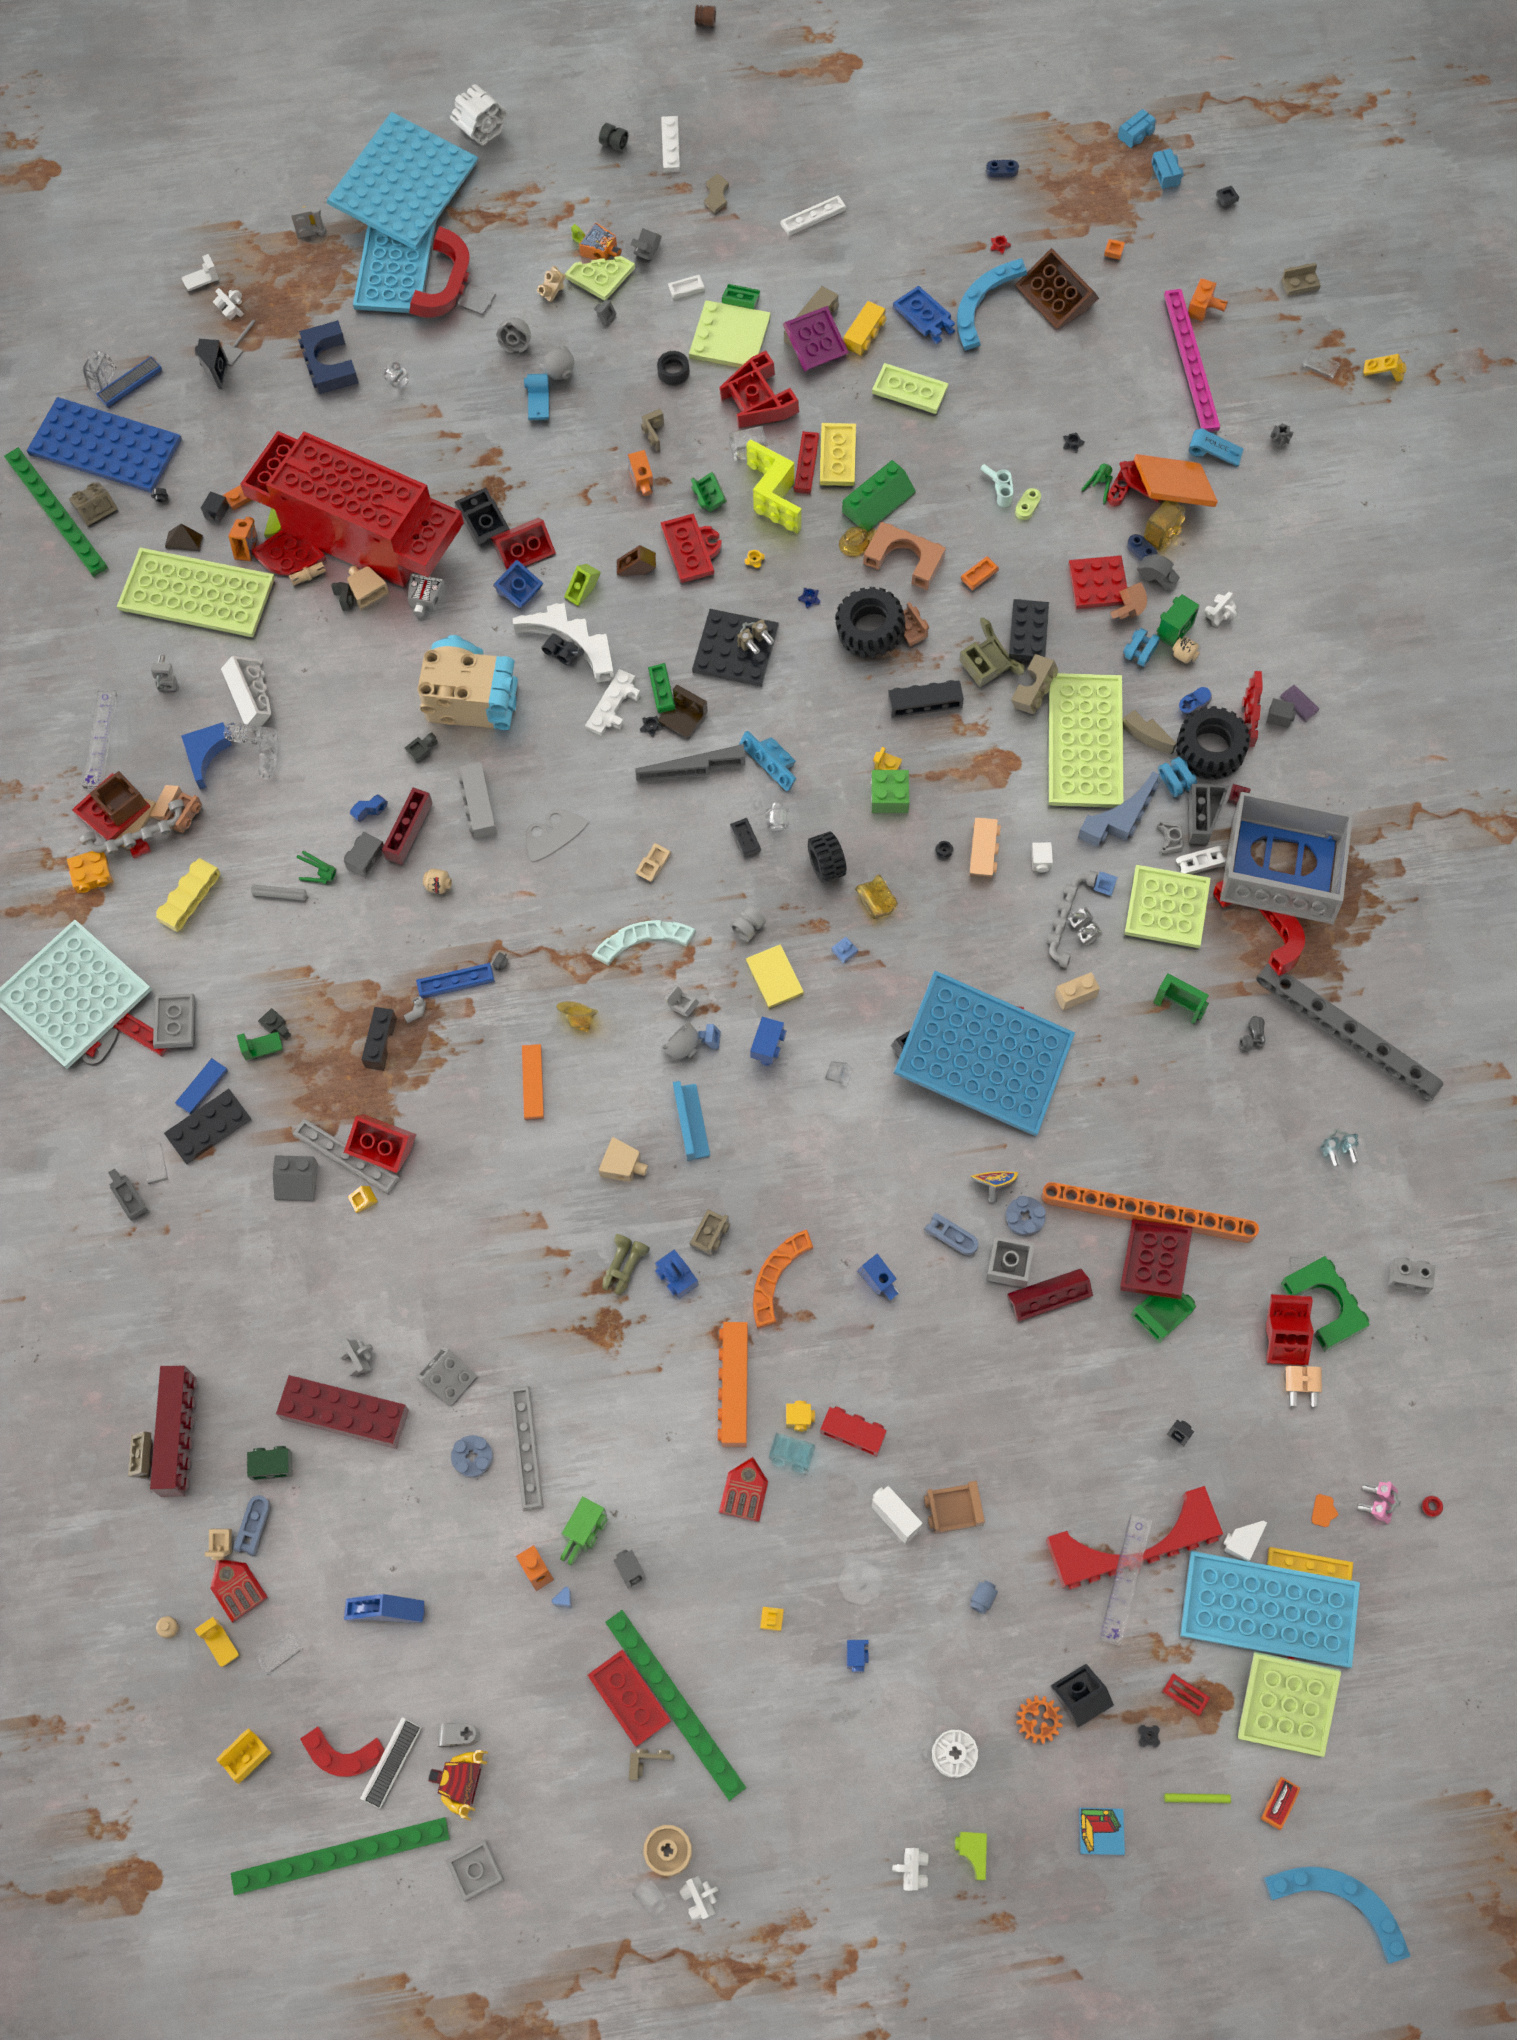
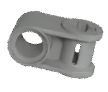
[437,1723,480,1747]

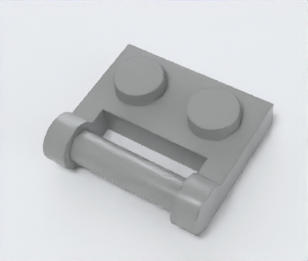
[290,205,326,238]

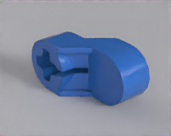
[1179,687,1212,715]
[350,794,388,822]

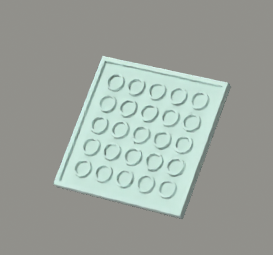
[0,920,152,1069]

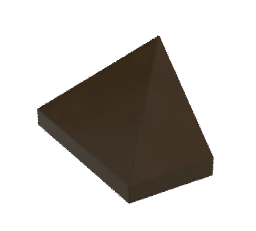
[165,523,203,551]

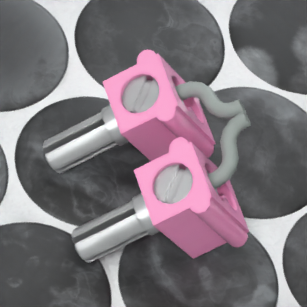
[1358,1481,1401,1524]

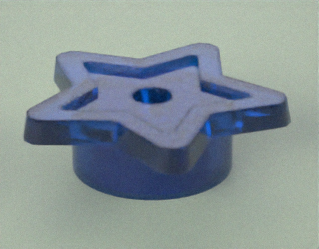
[798,588,820,608]

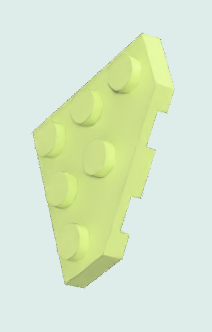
[565,256,635,301]

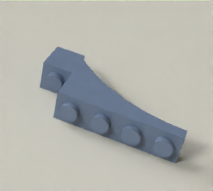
[1078,771,1160,847]

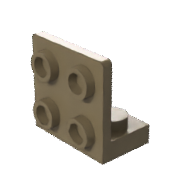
[69,482,118,526]

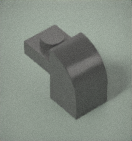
[631,228,662,260]
[1136,554,1180,591]

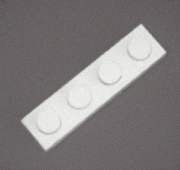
[662,116,680,172]

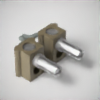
[737,619,774,654]

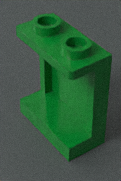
[1153,973,1209,1024]
[1131,1292,1197,1343]

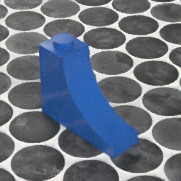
[181,722,233,789]
[344,1594,425,1624]

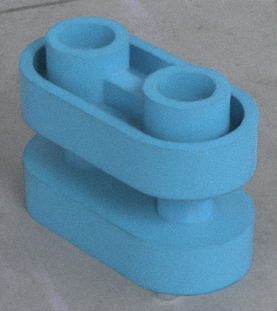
[1123,628,1161,667]
[1158,757,1197,797]

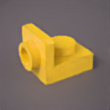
[873,747,902,770]

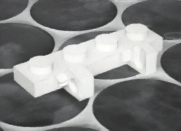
[585,669,641,736]

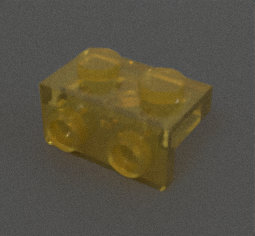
[855,874,898,919]

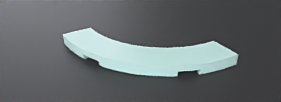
[592,920,696,966]

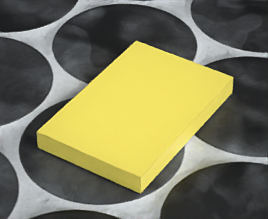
[746,944,804,1009]

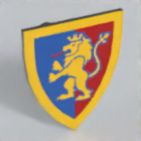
[970,1171,1018,1202]

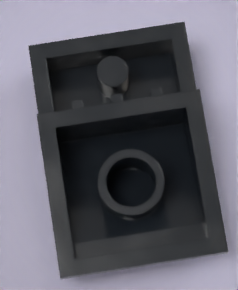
[455,487,510,544]

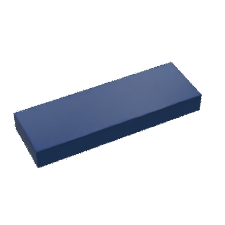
[175,1058,228,1115]

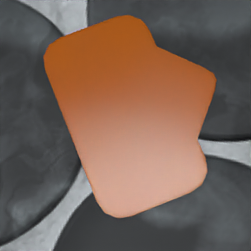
[1312,1494,1338,1527]

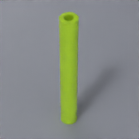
[1164,1793,1231,1803]

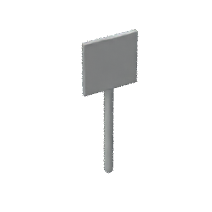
[223,319,255,366]

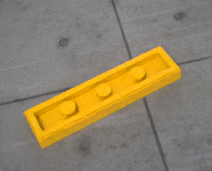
[1266,1547,1353,1581]

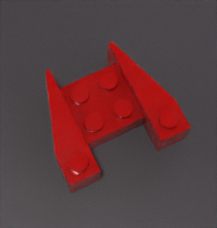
[719,350,799,428]

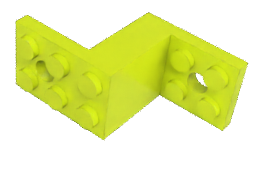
[746,439,802,534]

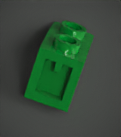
[237,1032,283,1061]

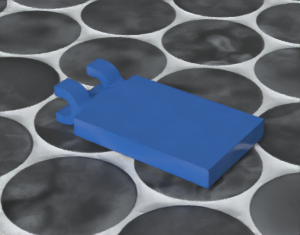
[893,286,955,344]

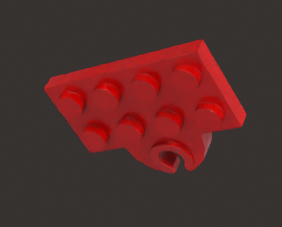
[660,513,722,583]

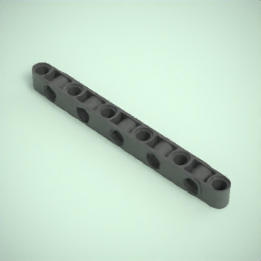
[1256,963,1443,1101]

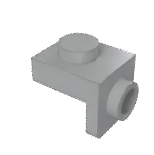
[665,985,699,1017]

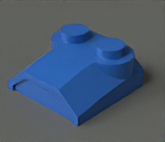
[493,560,544,608]

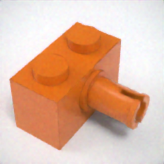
[1188,278,1228,322]

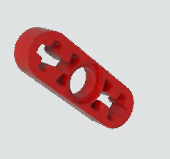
[1107,469,1130,506]

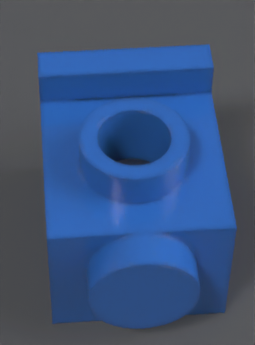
[847,1640,869,1673]

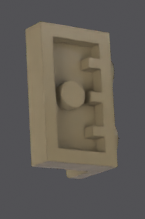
[1281,263,1321,296]
[128,1431,152,1479]

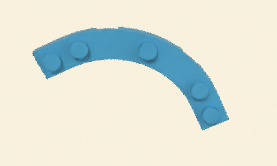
[957,258,1027,351]
[1264,1867,1411,1964]

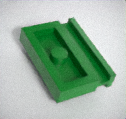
[721,284,760,309]

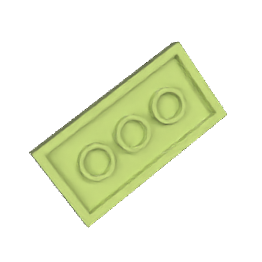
[872,363,948,414]

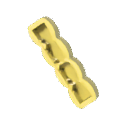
[156,858,221,932]

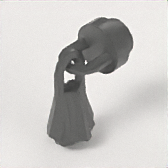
[1240,1016,1266,1051]

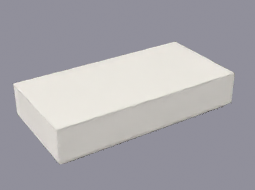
[668,275,705,300]

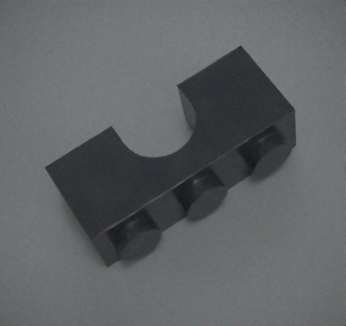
[361,1007,397,1071]

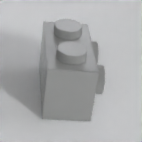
[1388,1257,1436,1294]

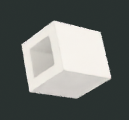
[1031,842,1053,873]

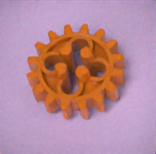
[1016,1695,1063,1744]

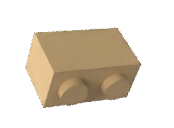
[1055,972,1100,1011]

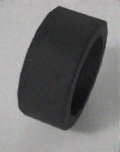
[657,351,690,385]

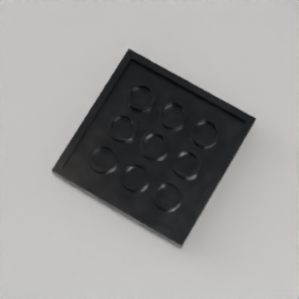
[692,609,779,687]

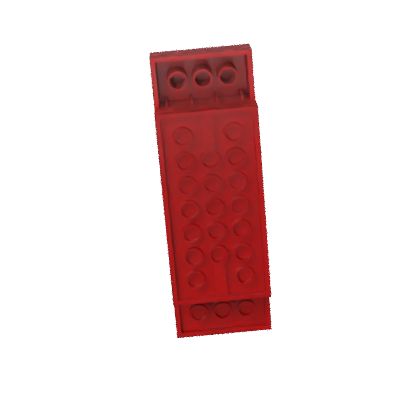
[240,431,464,588]

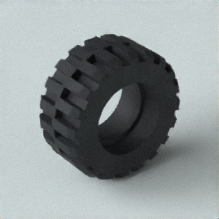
[835,587,906,658]
[1176,706,1250,779]

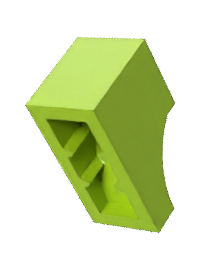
[955,1832,987,1881]

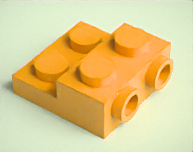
[67,851,114,894]

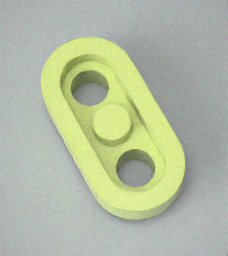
[1015,488,1041,520]

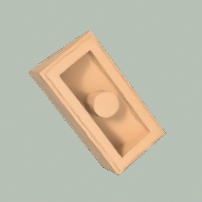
[150,785,182,821]

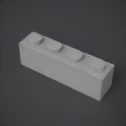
[458,762,497,838]

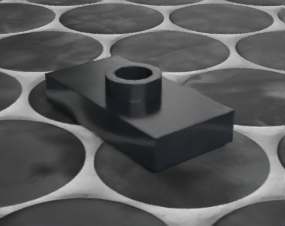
[730,818,761,857]

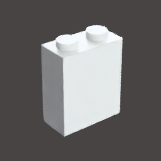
[872,1486,923,1545]

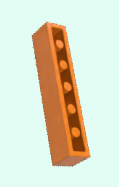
[718,1322,748,1447]

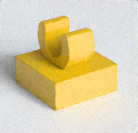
[760,1607,784,1632]

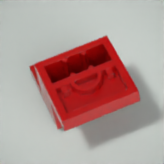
[1266,1294,1314,1365]

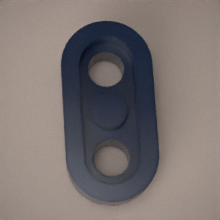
[986,160,1019,177]
[1127,534,1158,561]

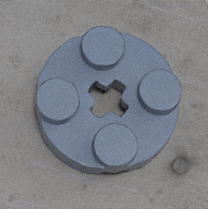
[1006,1196,1046,1236]
[451,1435,493,1478]

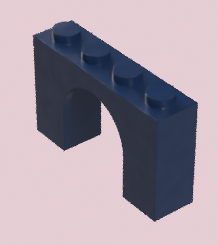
[298,320,359,394]

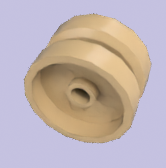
[643,1825,693,1877]

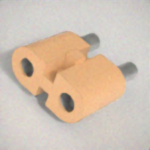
[1286,1366,1322,1407]

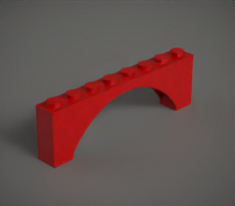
[1046,1486,1223,1590]

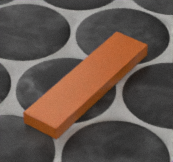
[522,1044,544,1120]

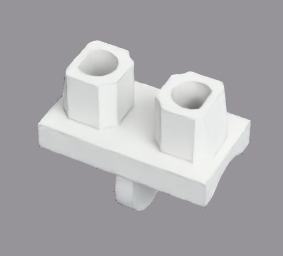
[213,288,244,320]
[1204,592,1237,627]
[679,1876,719,1920]

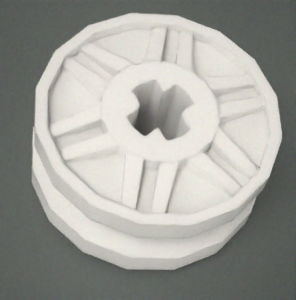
[932,1730,978,1778]

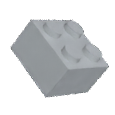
[986,1236,1034,1288]

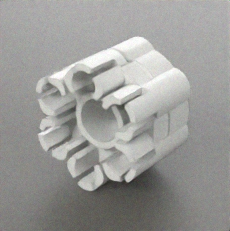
[450,84,507,145]

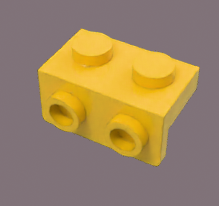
[216,1729,271,1785]

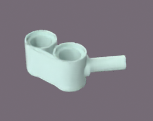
[980,464,1014,507]

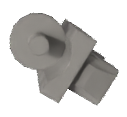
[337,1338,373,1376]

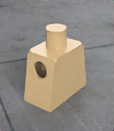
[347,565,389,610]
[599,1137,648,1182]

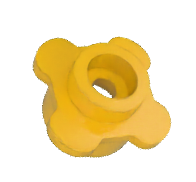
[745,550,765,568]

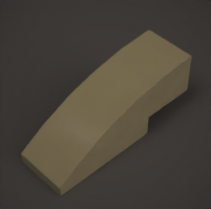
[1123,710,1177,754]

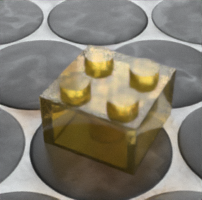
[1144,501,1186,552]

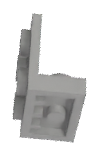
[416,1346,477,1406]

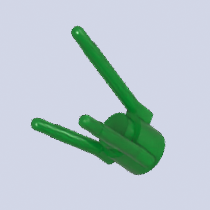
[1081,463,1113,504]
[296,851,337,884]

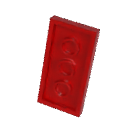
[587,1650,671,1748]

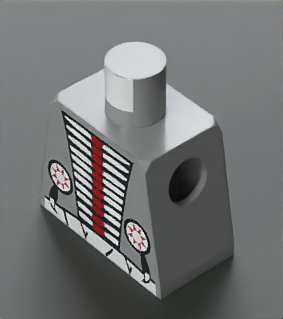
[408,574,446,617]

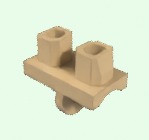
[537,266,566,302]

